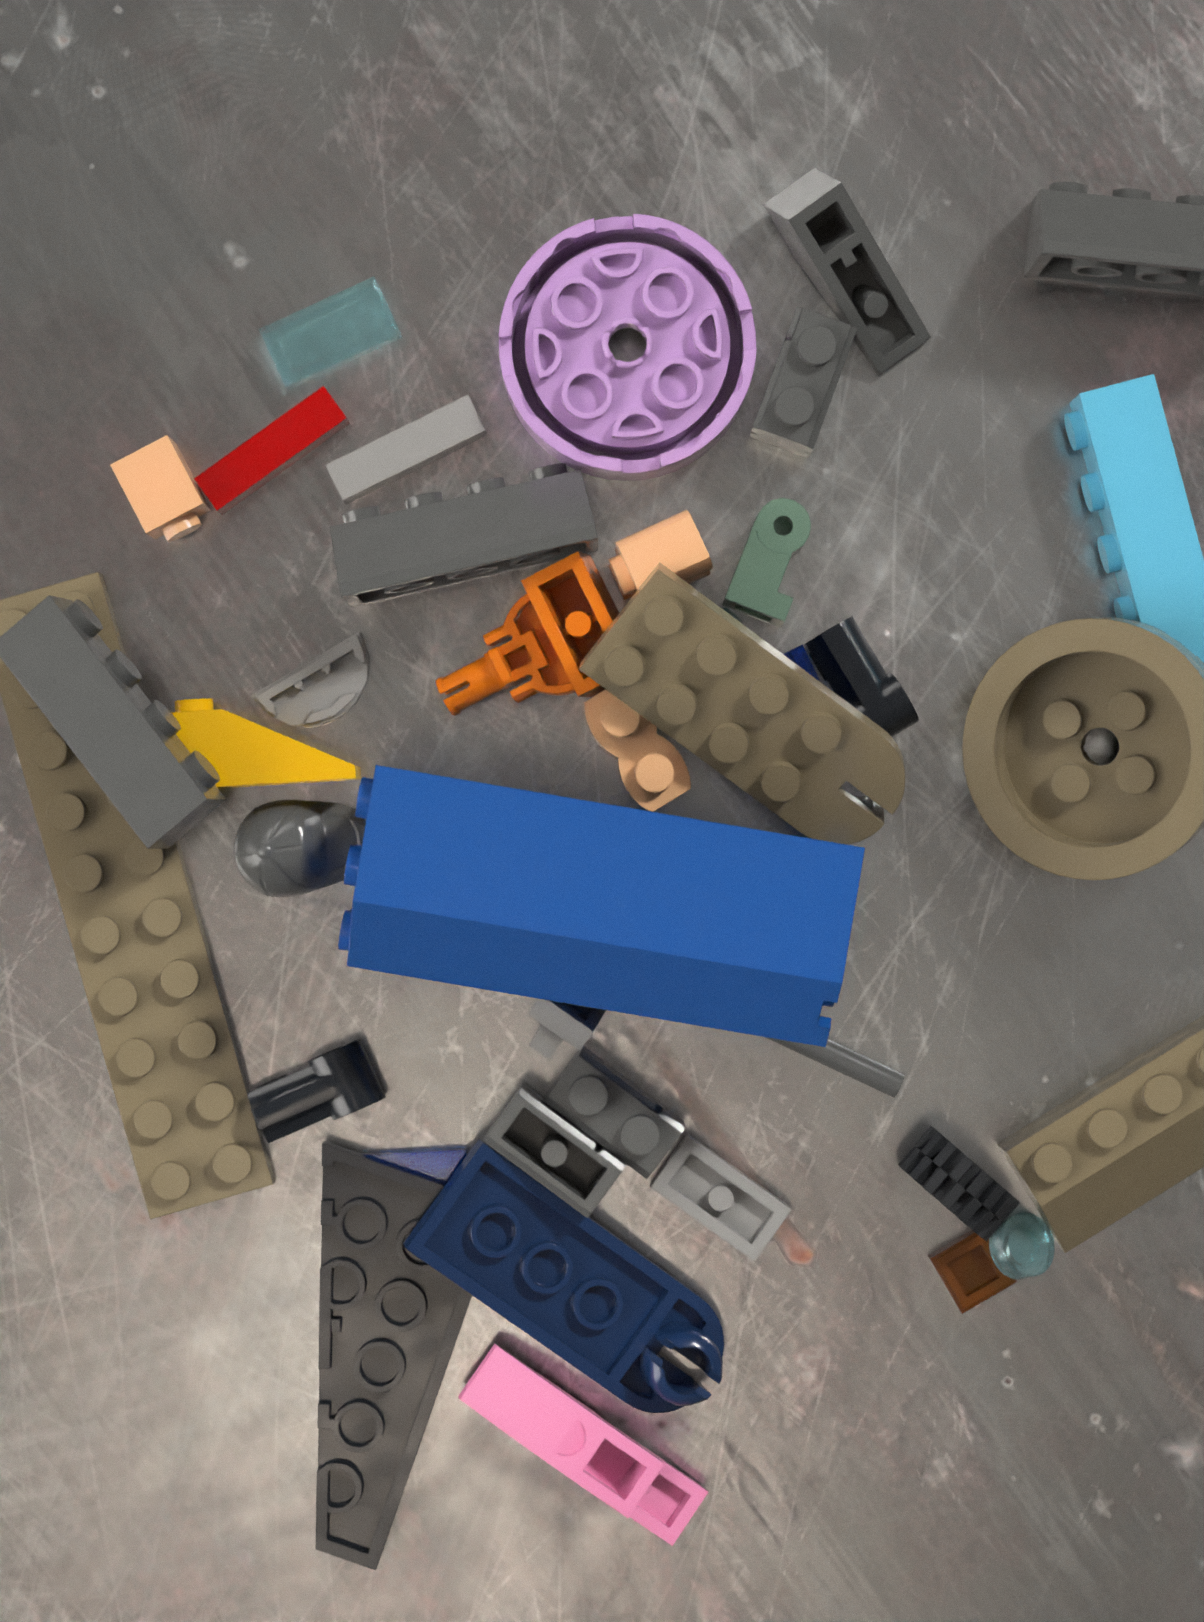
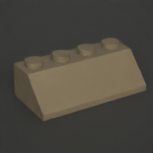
[997,1015,1204,1253]

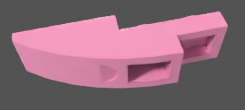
[458,1343,708,1546]

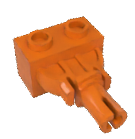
[435,551,619,716]

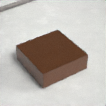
[928,1230,1017,1314]

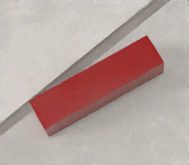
[194,386,350,515]

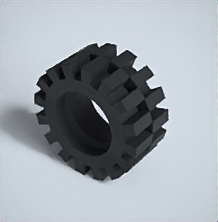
[898,1126,1020,1242]

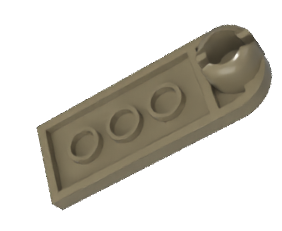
[579,562,905,845]

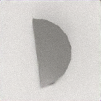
[251,631,370,727]

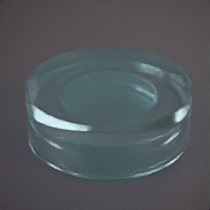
[989,1212,1055,1280]

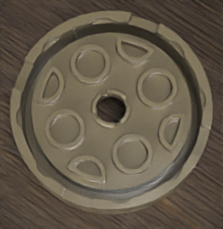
[962,617,1204,880]

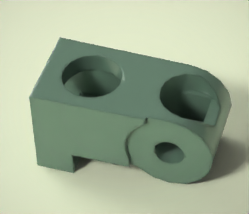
[722,498,811,628]

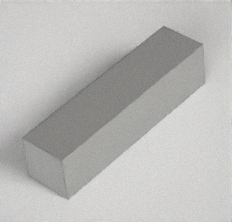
[325,394,487,505]

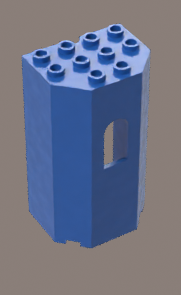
[338,765,865,1047]

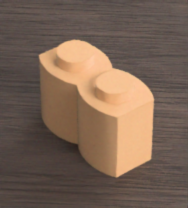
[608,510,713,600]
[584,689,691,812]

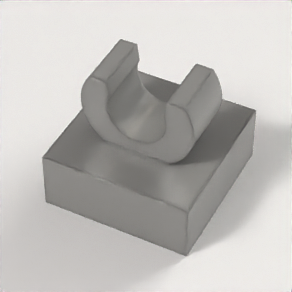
[527,998,606,1060]

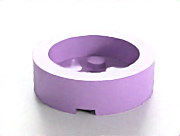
[499,214,757,481]

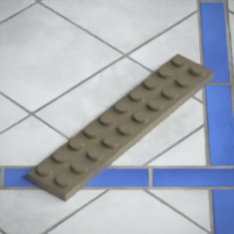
[0,572,276,1220]

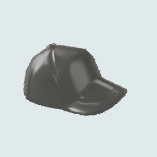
[234,800,366,897]

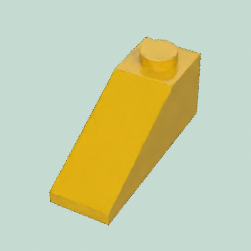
[171,698,361,789]

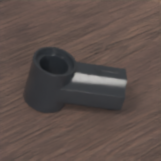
[804,616,919,737]
[247,1039,385,1143]

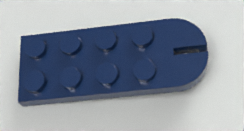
[403,1139,724,1413]

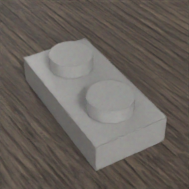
[650,1133,792,1262]

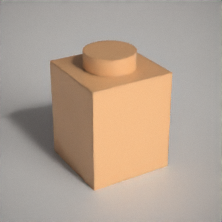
[110,435,211,542]

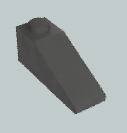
[763,168,931,374]

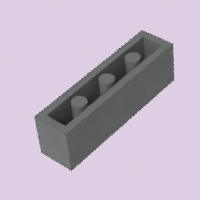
[0,595,226,849]

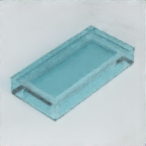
[259,276,402,390]

